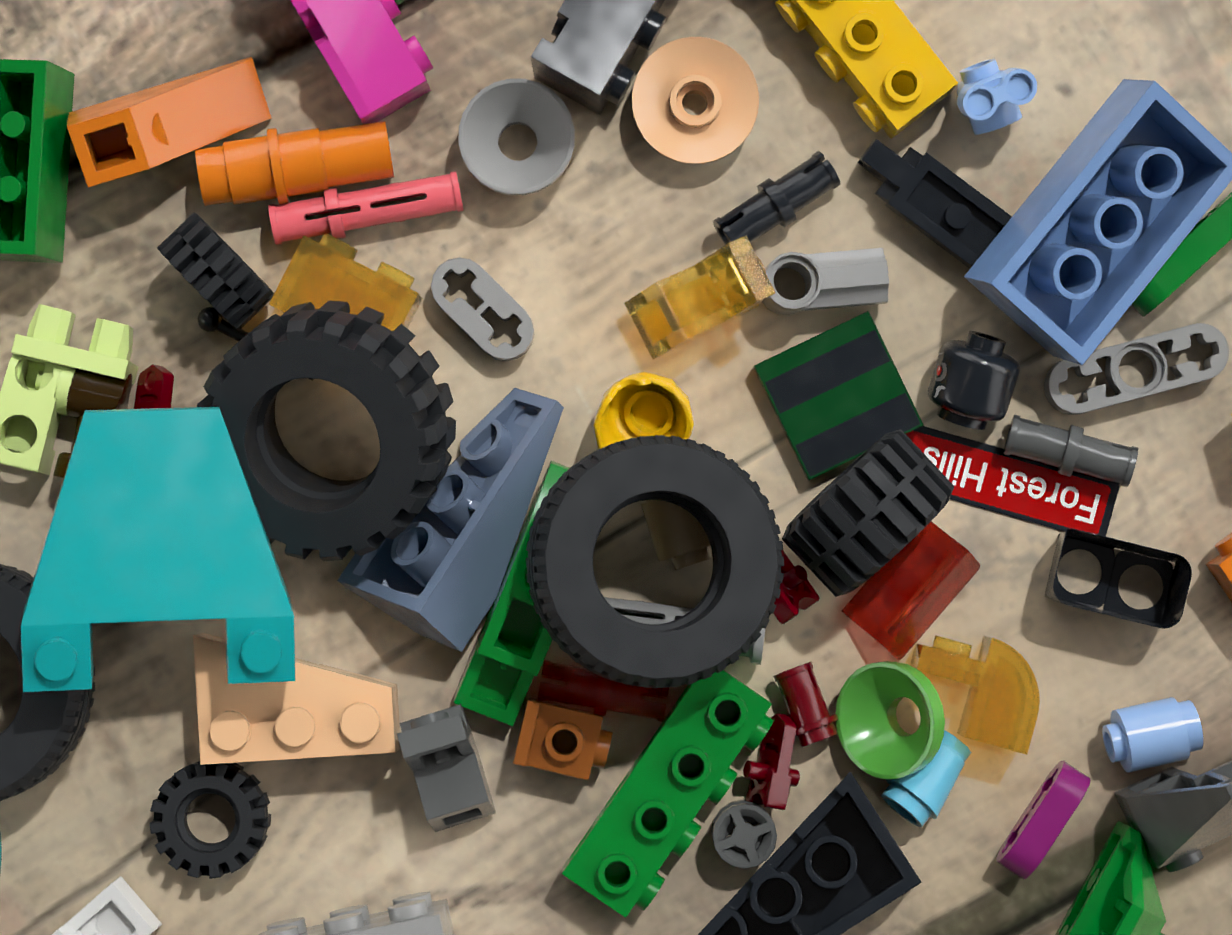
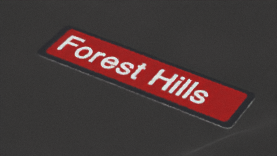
[906,426,1119,536]

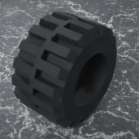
[782,429,954,597]

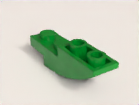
[453,461,569,726]

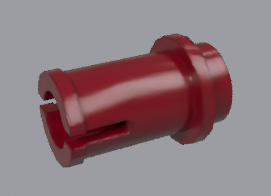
[773,662,838,747]

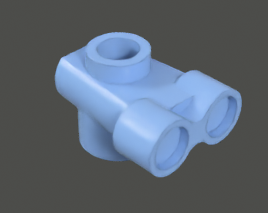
[957,58,1037,135]

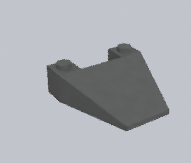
[1114,761,1232,872]

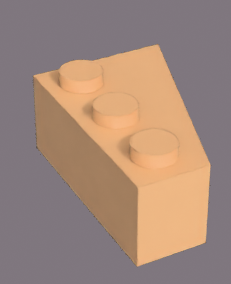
[193,633,401,765]

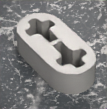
[431,257,534,361]

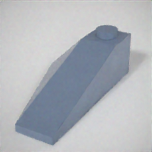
[337,388,564,652]

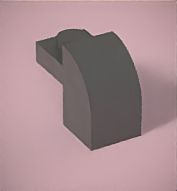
[397,704,496,832]

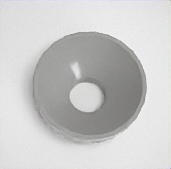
[459,79,575,195]

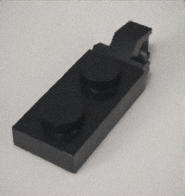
[858,139,1012,269]

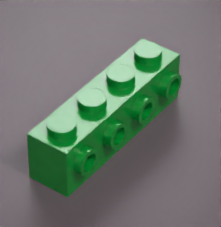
[562,670,774,918]

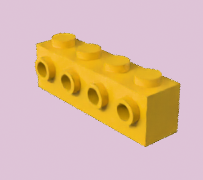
[775,0,958,139]

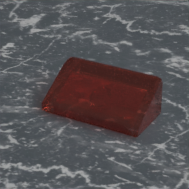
[841,521,980,660]

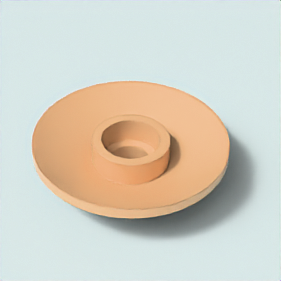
[632,37,759,164]

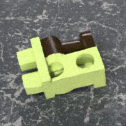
[0,304,138,478]

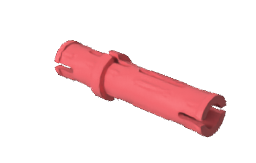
[268,171,463,245]

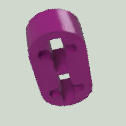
[996,760,1091,880]

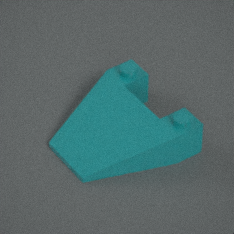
[21,407,295,692]

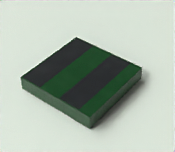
[753,311,924,480]

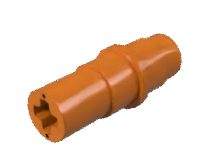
[195,121,394,206]

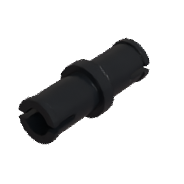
[713,151,841,255]

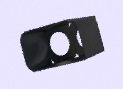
[1044,528,1192,629]

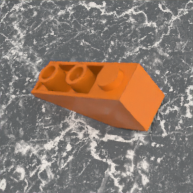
[67,57,272,188]

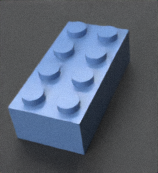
[964,79,1232,365]

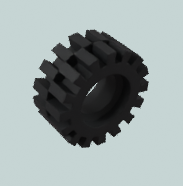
[157,212,276,331]
[149,761,271,879]

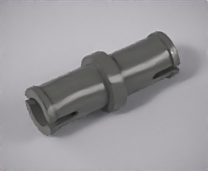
[1003,414,1139,487]

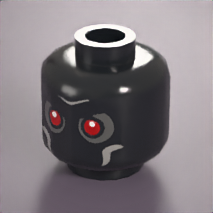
[928,331,1020,430]

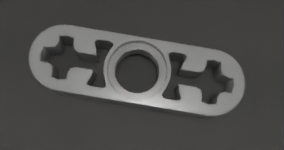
[1044,323,1229,415]

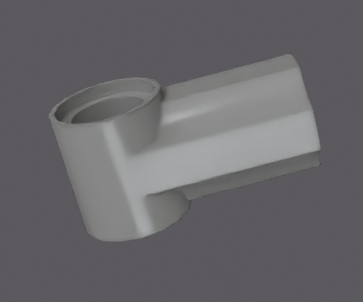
[758,248,889,316]

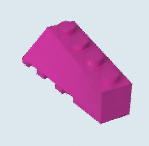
[290,0,433,124]

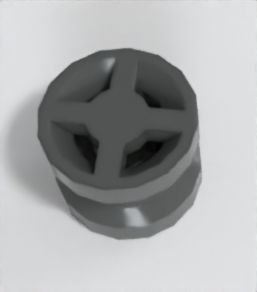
[711,800,777,869]

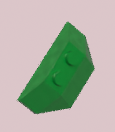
[1055,821,1166,935]

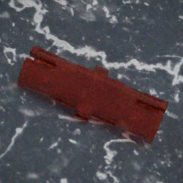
[537,659,669,722]

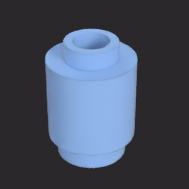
[1102,697,1203,773]

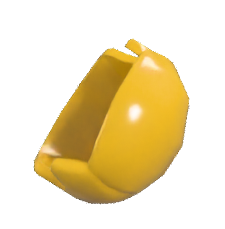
[593,372,694,449]

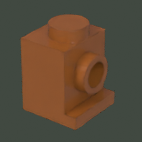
[513,698,613,780]

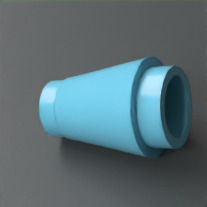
[881,730,971,827]

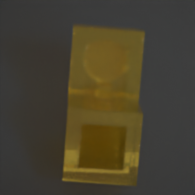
[624,236,776,359]
[910,635,1040,755]

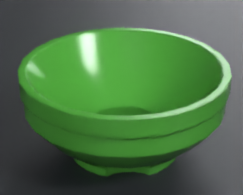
[836,661,945,779]

